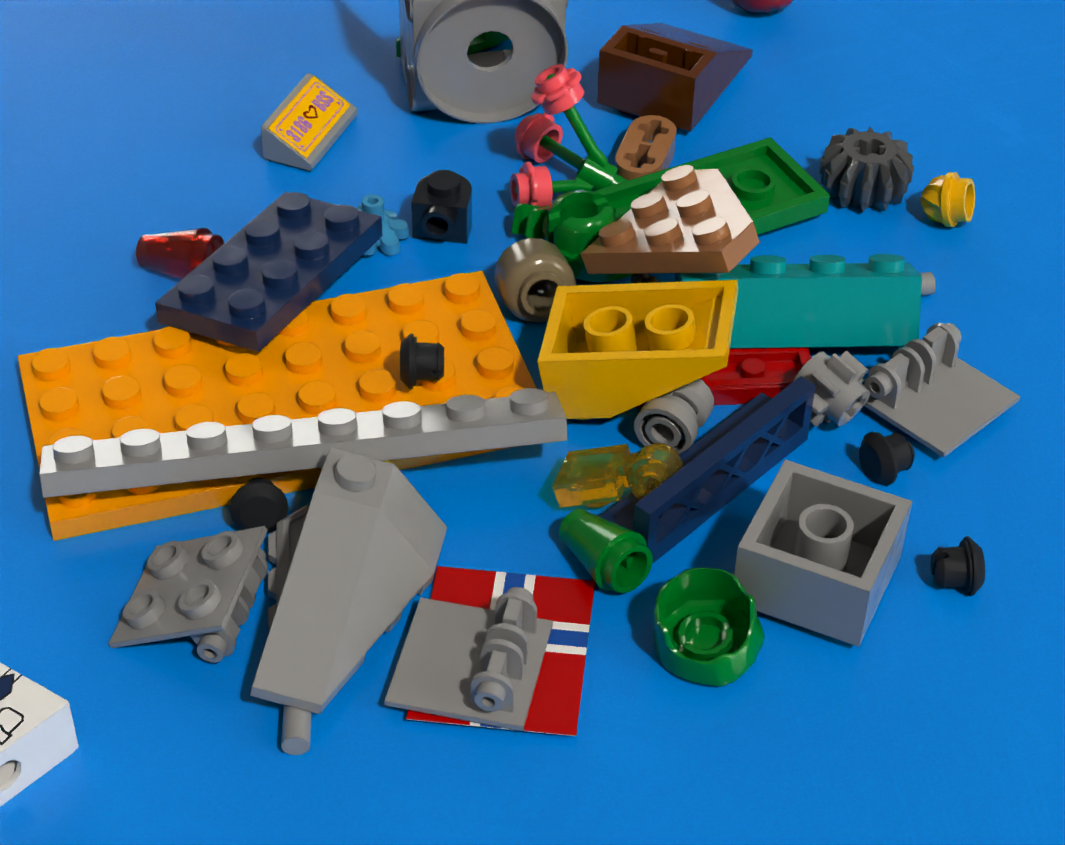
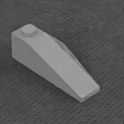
[250,447,447,714]

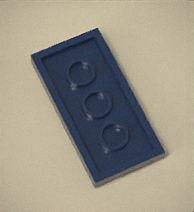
[155,192,383,352]

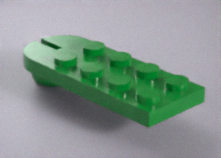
[542,137,830,282]

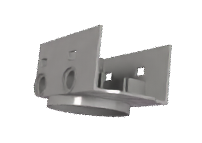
[399,0,568,124]

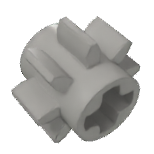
[793,351,870,427]

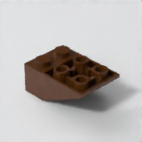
[597,23,753,132]

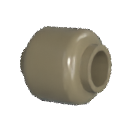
[494,238,576,323]

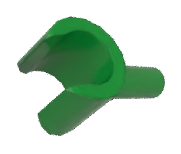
[511,203,550,239]

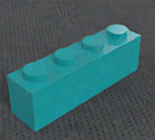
[675,254,922,348]

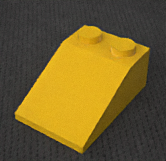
[537,280,739,420]

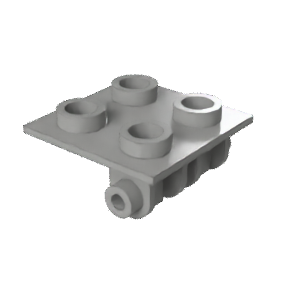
[863,323,1020,458]
[108,526,268,663]
[384,587,553,731]

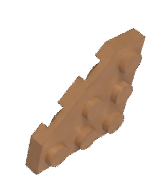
[580,165,760,274]

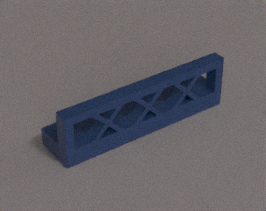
[600,376,816,564]

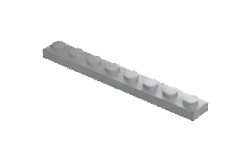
[39,388,568,498]

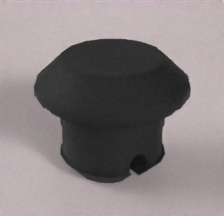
[400,334,444,389]
[859,431,915,486]
[229,477,289,534]
[931,536,985,596]

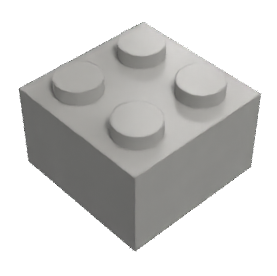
[734,459,912,647]

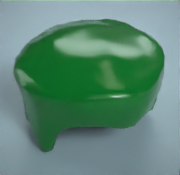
[654,567,765,687]

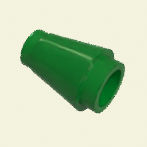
[559,509,653,593]

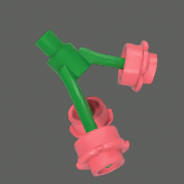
[510,64,628,207]

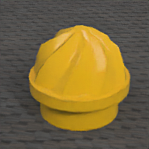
[920,172,975,227]

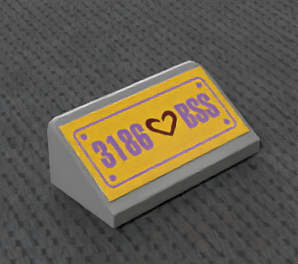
[261,73,358,171]

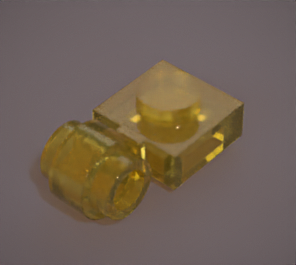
[552,443,684,508]

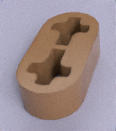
[615,115,677,180]

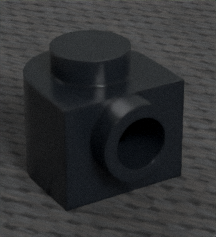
[411,170,472,244]

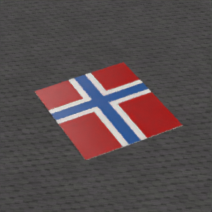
[406,566,595,736]

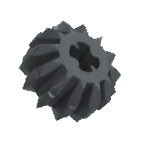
[819,127,914,212]

